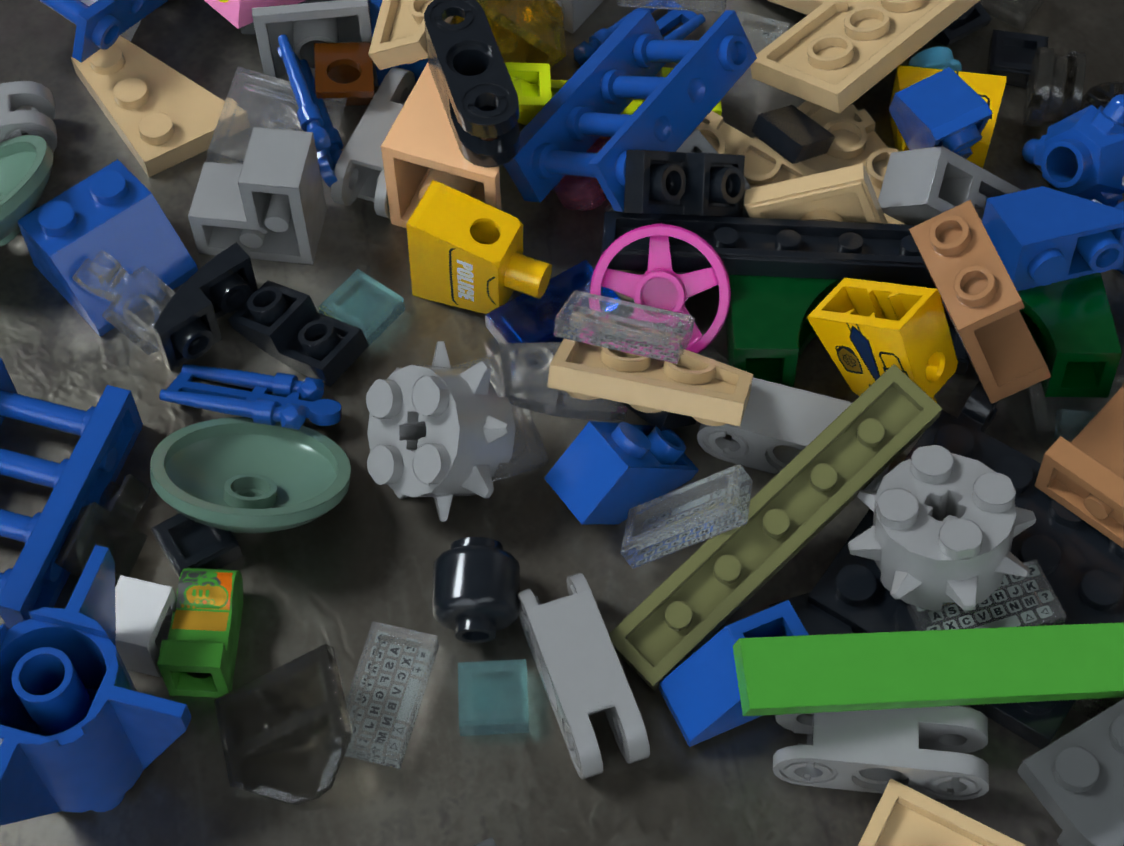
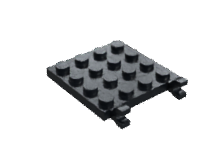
[807,381,1124,749]

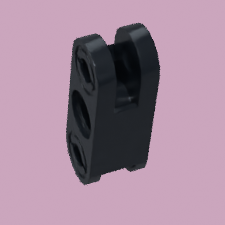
[424,0,520,167]

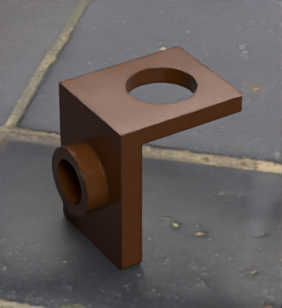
[314,42,374,106]

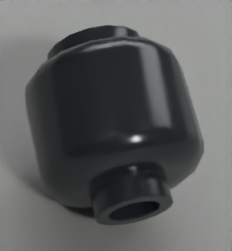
[432,537,520,643]

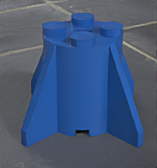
[0,545,192,826]

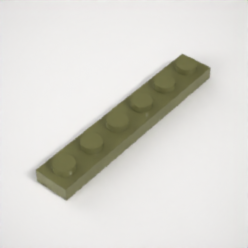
[609,364,943,691]

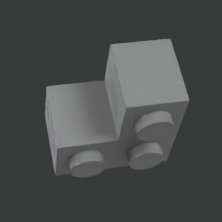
[188,127,327,265]

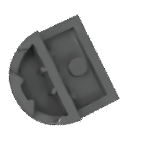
[1017,699,1124,846]

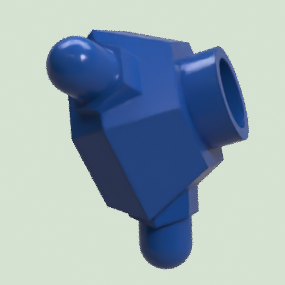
[1022,94,1124,207]

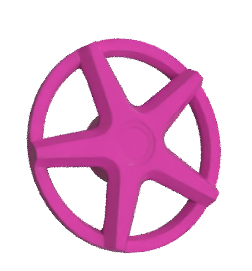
[590,223,731,354]

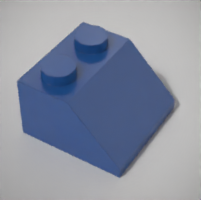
[17,159,198,337]

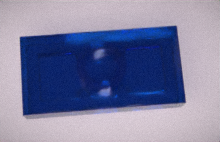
[485,260,621,368]

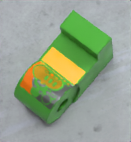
[157,568,244,698]

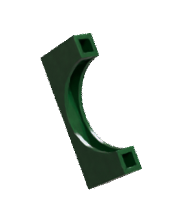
[726,273,1122,398]

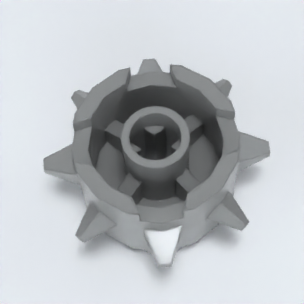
[366,341,516,521]
[848,445,1036,611]

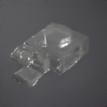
[72,250,176,355]

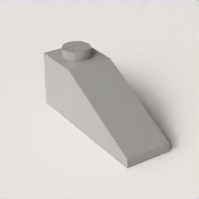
[878,146,1022,225]

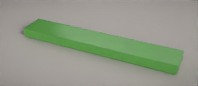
[733,622,1124,716]

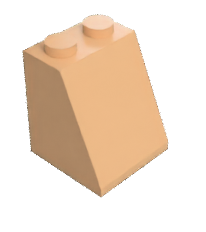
[381,62,501,228]

